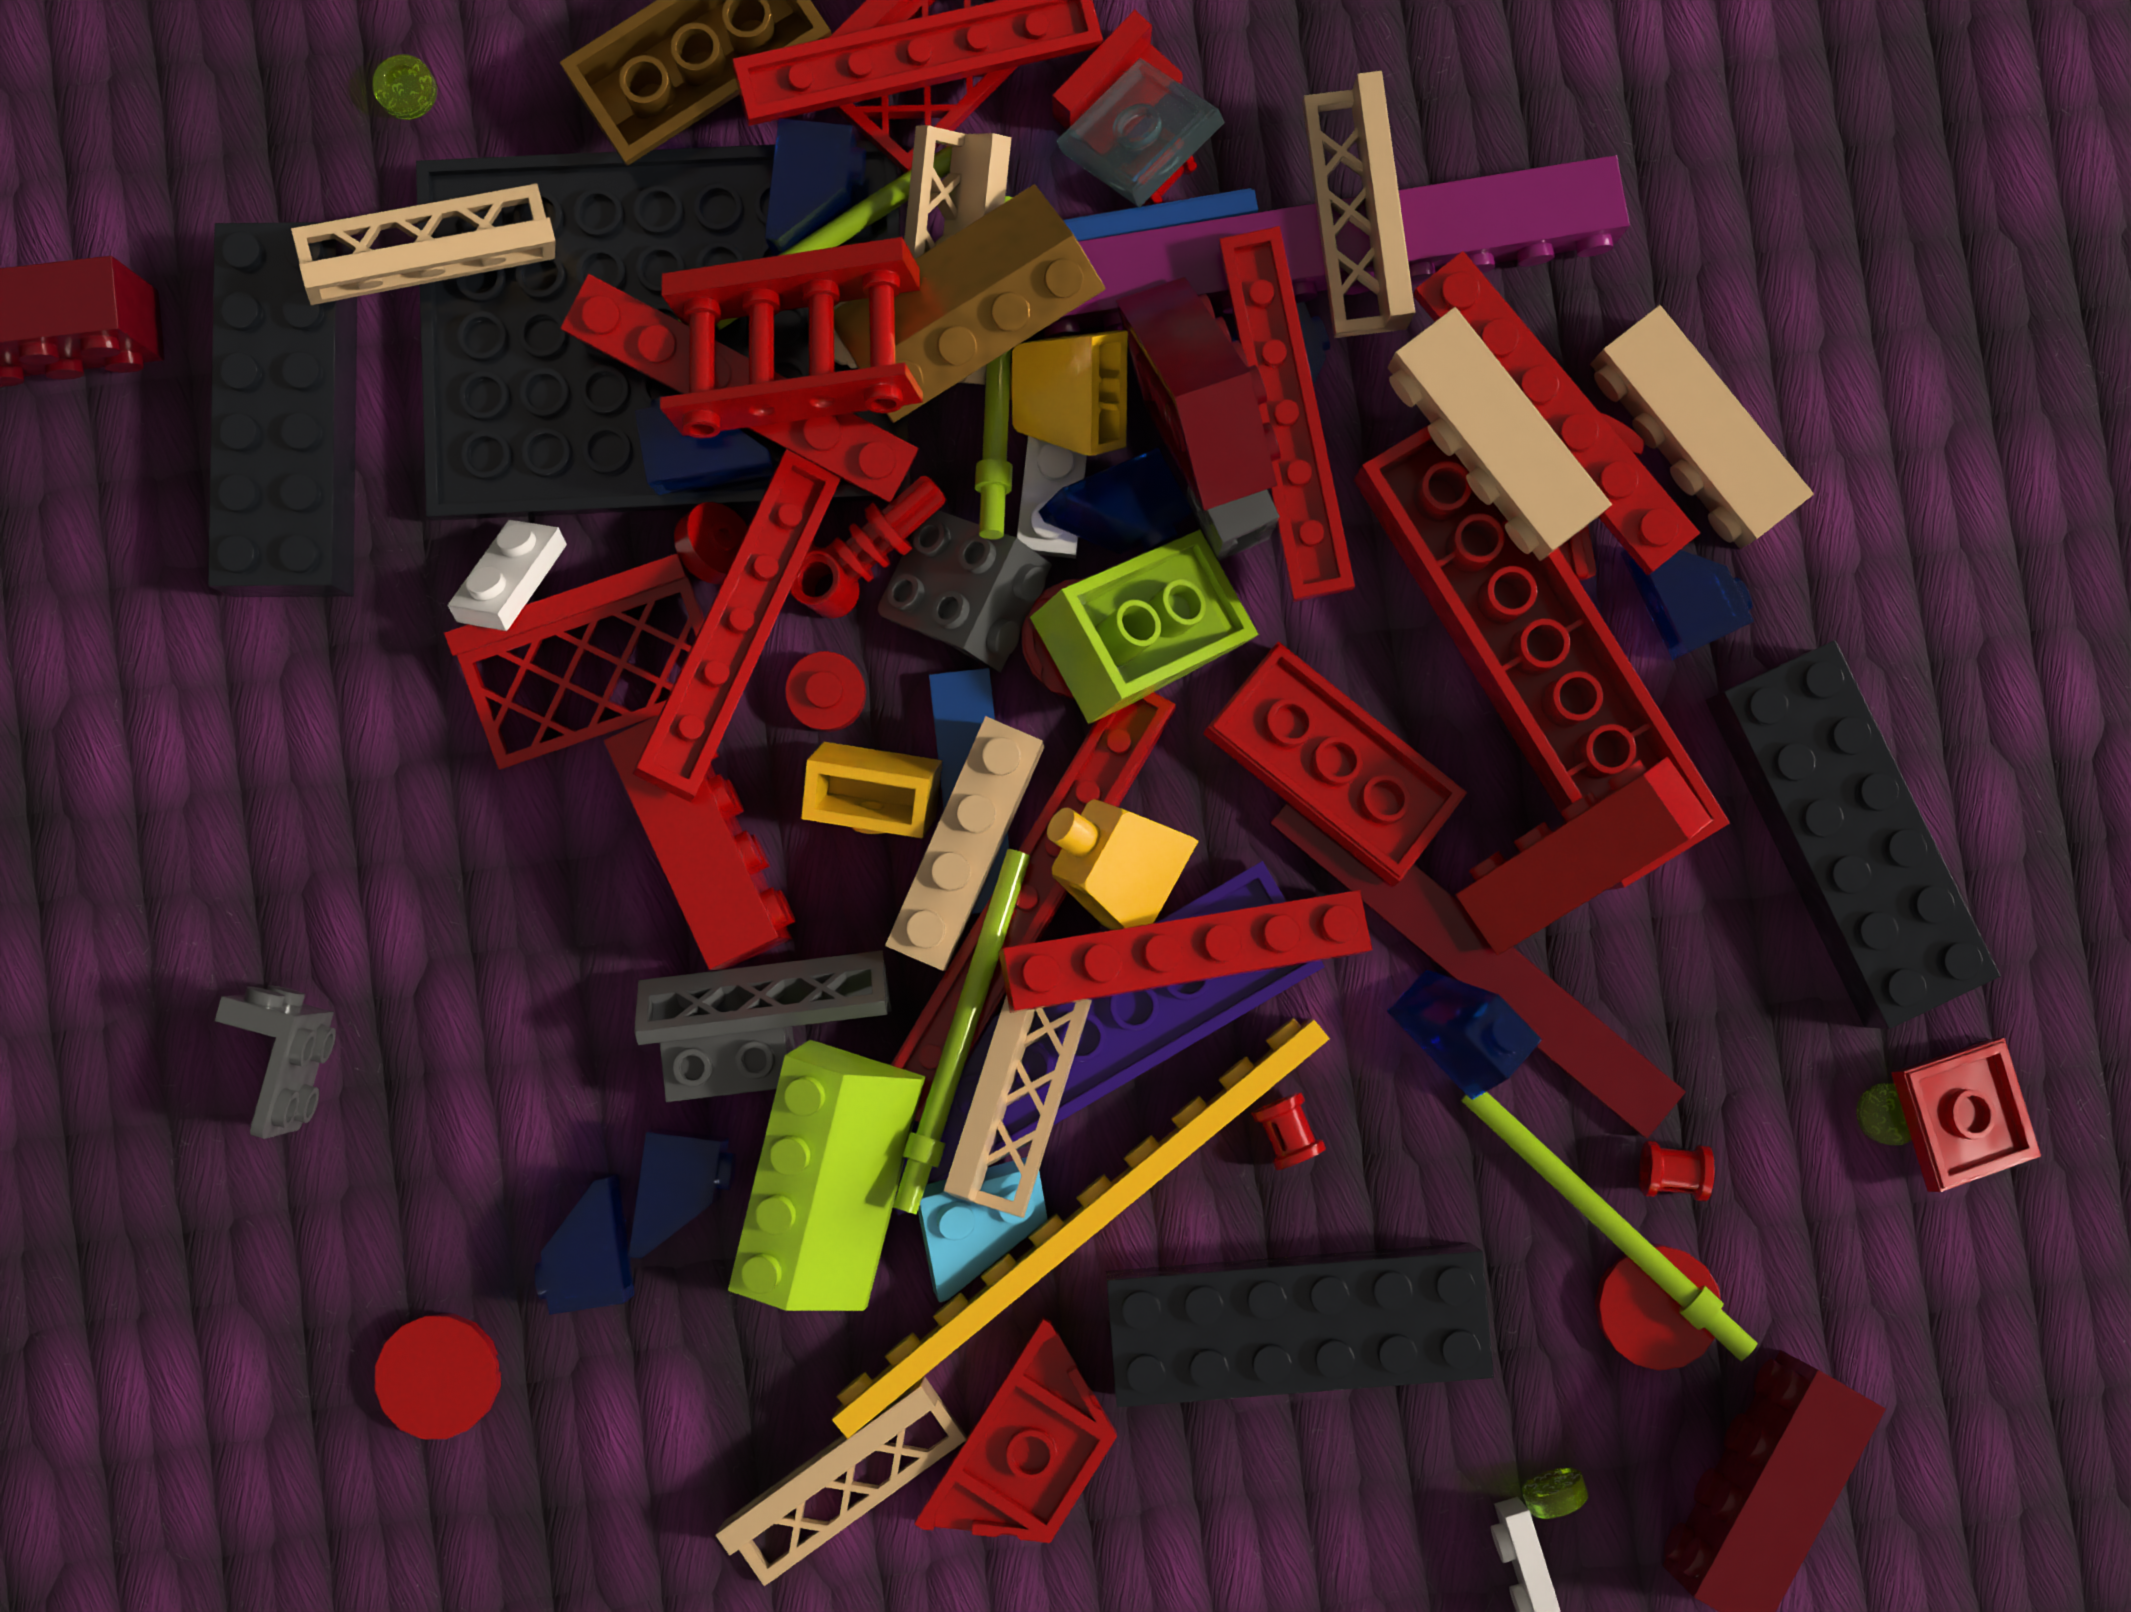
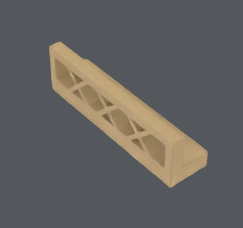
[1302,71,1415,338]
[904,125,1012,385]
[291,184,555,305]
[944,995,1092,1219]
[716,1376,967,1586]

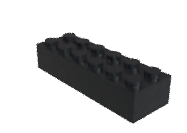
[208,222,357,597]
[1705,640,2001,1029]
[1106,1243,1494,1407]

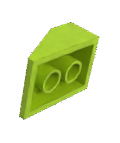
[1030,530,1259,724]

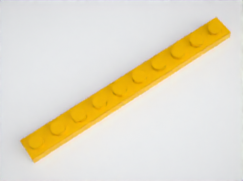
[832,1017,1330,1439]

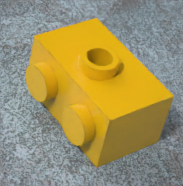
[801,742,943,838]

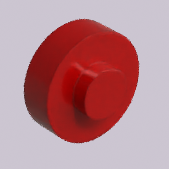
[674,502,748,584]
[785,651,866,732]

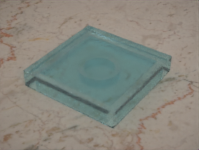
[1056,58,1224,207]

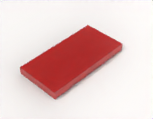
[1203,641,1467,887]

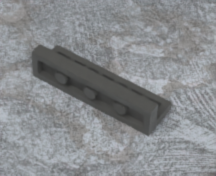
[634,950,892,1045]

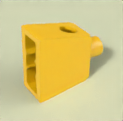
[1009,330,1128,456]
[1047,799,1198,930]

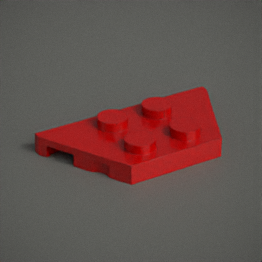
[914,1316,1117,1543]

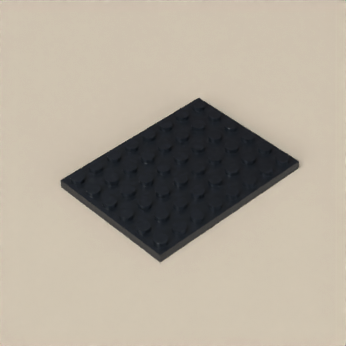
[416,139,911,521]

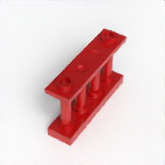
[660,237,923,438]

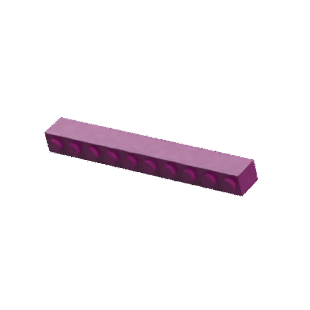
[1031,155,1630,339]

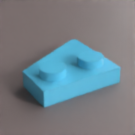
[918,1157,1048,1302]

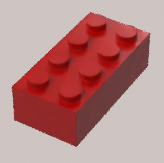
[603,714,796,970]

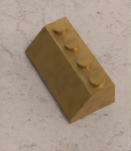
[560,0,832,166]
[834,184,1106,423]

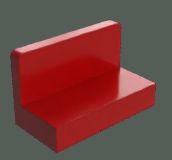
[1052,9,1183,162]

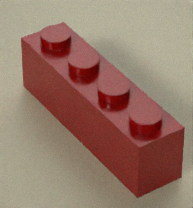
[1455,757,1712,956]

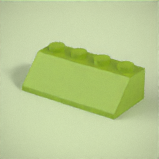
[728,1040,925,1311]

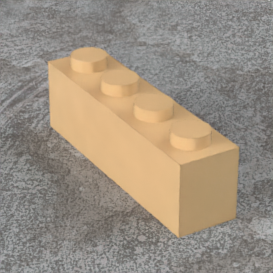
[1590,305,1814,549]
[1388,307,1612,561]
[885,716,1044,971]

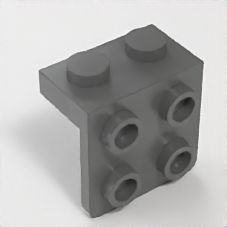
[878,510,1052,673]
[215,985,336,1139]

